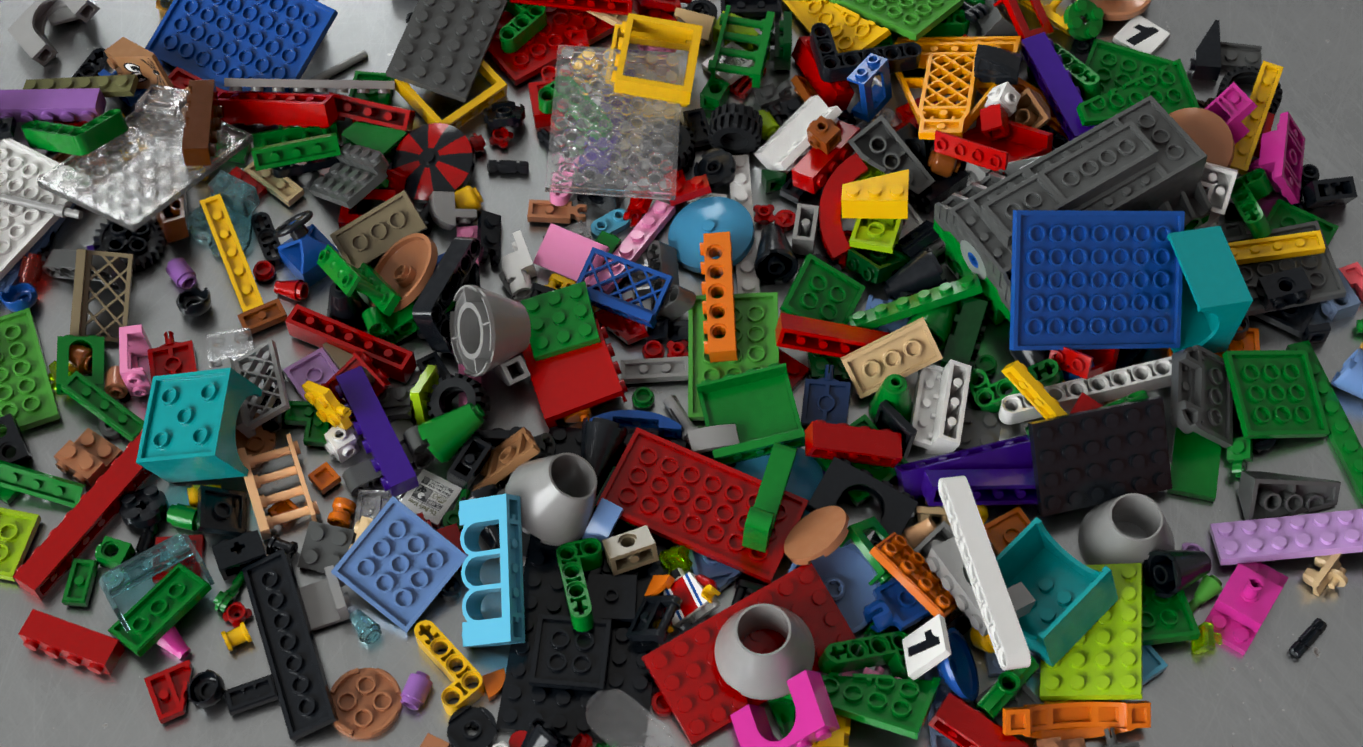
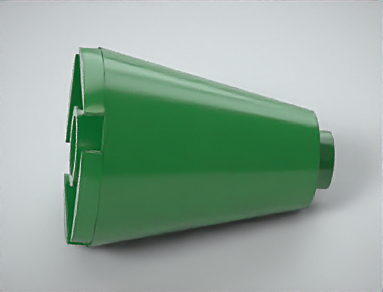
[906,300,960,351]
[868,374,913,423]
[418,403,485,463]

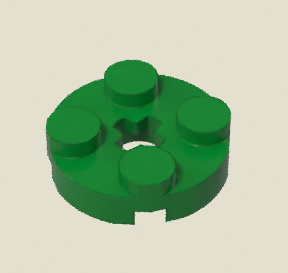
[1064,0,1104,41]

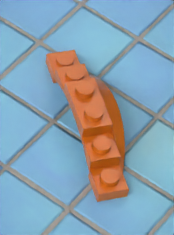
[1003,700,1151,740]

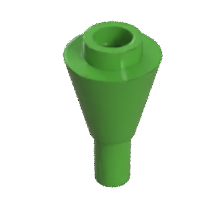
[1189,575,1223,613]

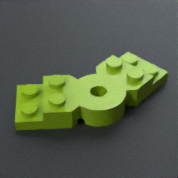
[849,159,903,254]

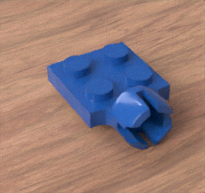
[863,578,931,632]

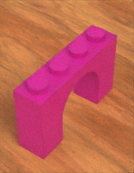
[730,669,840,747]

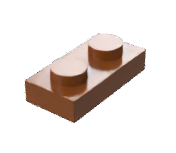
[790,75,818,102]
[237,298,288,336]

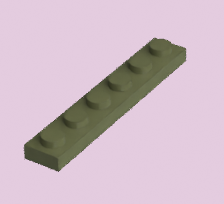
[23,74,139,97]

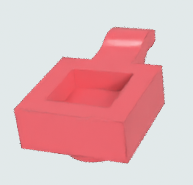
[1339,262,1363,302]

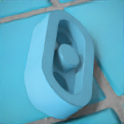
[591,208,630,240]

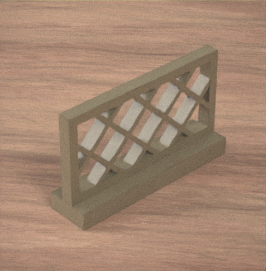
[70,249,134,342]

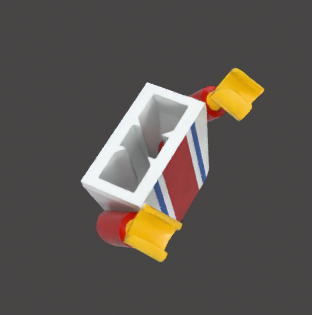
[655,568,721,633]

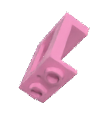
[119,324,152,397]

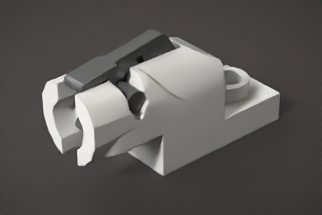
[499,230,537,301]

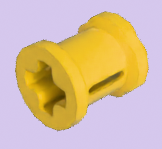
[221,622,252,652]

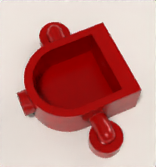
[528,65,585,132]

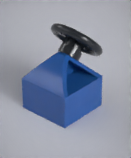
[274,210,339,288]

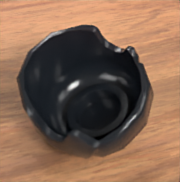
[176,286,211,317]
[188,669,225,708]

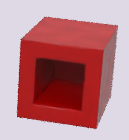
[980,104,1010,142]

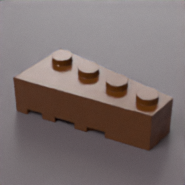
[182,79,224,166]
[139,161,189,243]

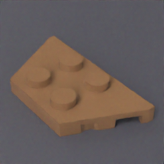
[472,427,540,491]

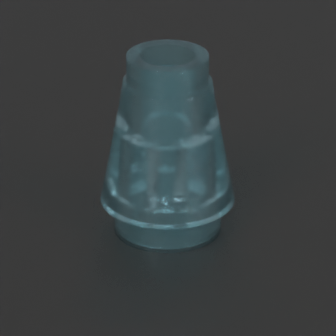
[349,609,382,644]

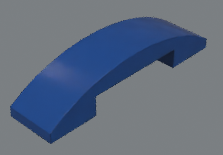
[589,410,682,439]

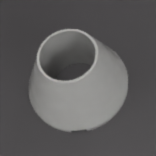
[450,285,531,377]
[505,453,597,546]
[1078,493,1175,577]
[714,603,815,700]

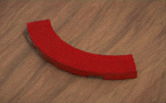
[818,153,868,261]

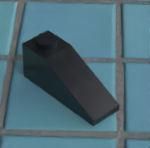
[1188,20,1222,81]

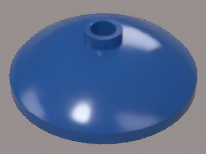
[937,628,979,702]

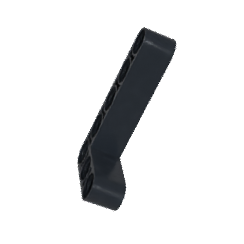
[810,23,922,83]
[412,237,481,354]

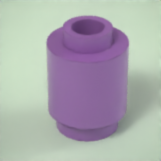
[166,258,197,290]
[400,671,433,710]

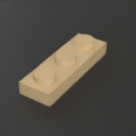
[244,161,305,207]

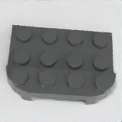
[309,143,391,209]
[1170,345,1233,448]

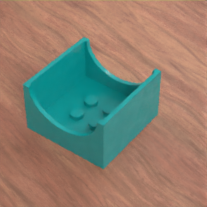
[1167,226,1253,353]
[136,368,262,483]
[970,517,1119,667]

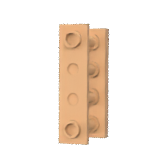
[237,434,320,540]

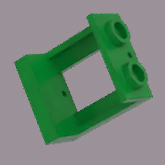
[56,335,105,395]
[840,516,894,586]

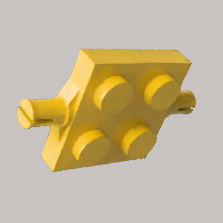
[302,380,353,430]

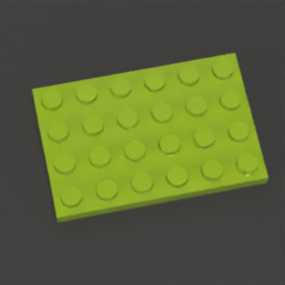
[1039,563,1143,701]

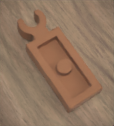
[527,199,587,224]

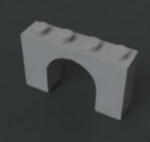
[8,0,100,67]
[926,537,1036,637]

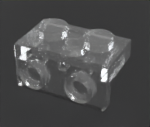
[205,328,255,369]

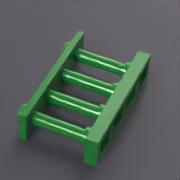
[708,5,775,88]
[251,122,341,171]
[316,244,401,317]

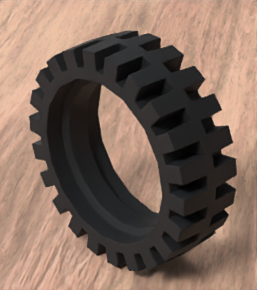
[1217,66,1283,114]

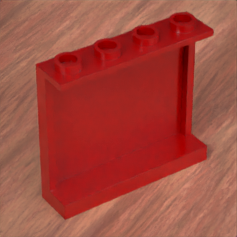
[934,115,1053,174]
[522,319,628,429]

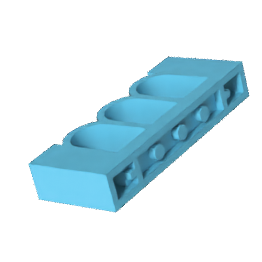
[458,494,525,648]

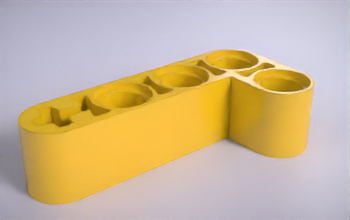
[414,620,485,716]

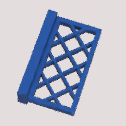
[576,247,674,329]

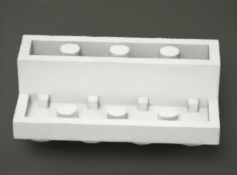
[754,95,842,175]
[910,359,972,455]

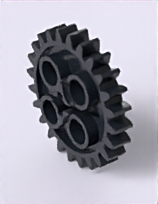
[93,211,166,271]

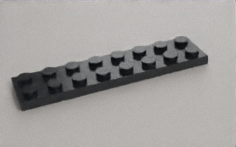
[242,548,338,741]

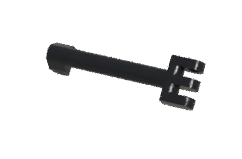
[960,1,990,23]

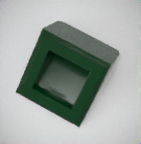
[761,169,787,193]

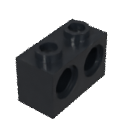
[0,413,33,465]

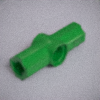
[976,656,1040,721]

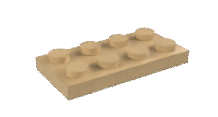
[840,317,943,399]

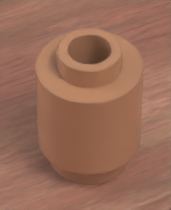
[104,366,128,399]

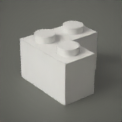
[1201,162,1238,215]

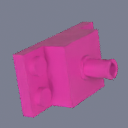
[1204,82,1258,144]
[1247,112,1305,205]
[1200,562,1289,655]

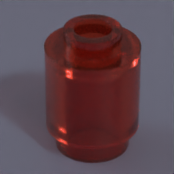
[18,252,45,286]

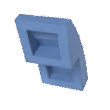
[582,497,624,551]

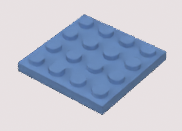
[331,496,468,633]

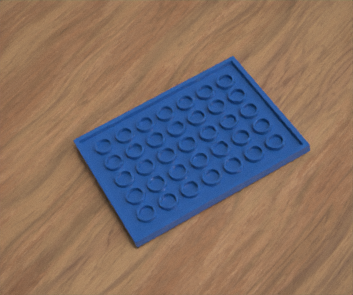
[145,0,338,93]
[1009,210,1185,351]

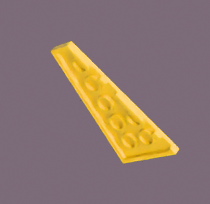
[782,0,891,53]

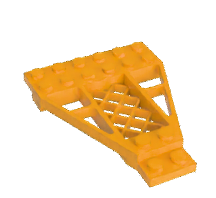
[894,36,1021,140]

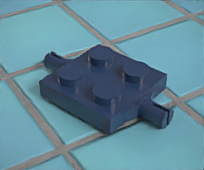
[801,364,852,426]

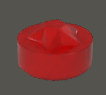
[774,209,796,231]

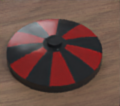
[391,123,475,204]

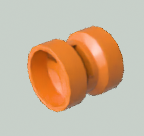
[327,497,357,528]

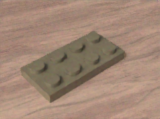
[330,190,427,268]

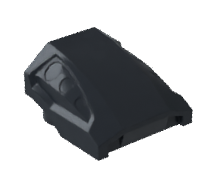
[974,44,1023,85]

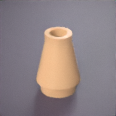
[901,517,937,549]

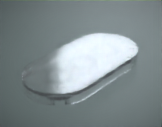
[586,689,674,747]

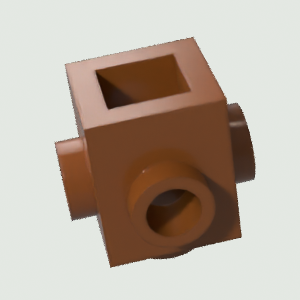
[807,115,842,155]

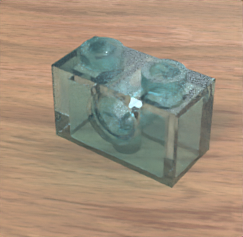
[208,170,260,217]

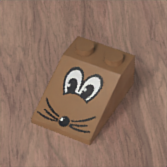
[104,37,173,89]

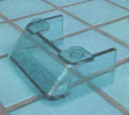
[99,533,215,632]

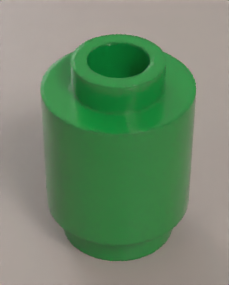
[166,503,198,531]

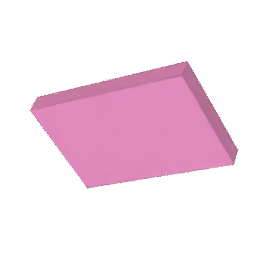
[533,223,610,286]

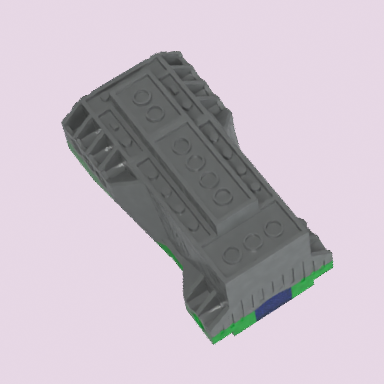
[933,95,1212,326]

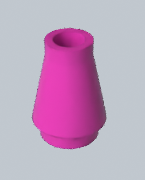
[157,627,191,660]

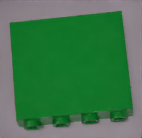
[696,363,805,465]

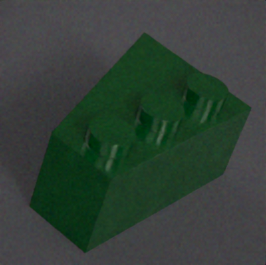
[940,297,988,371]

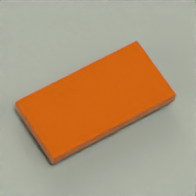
[869,532,958,618]

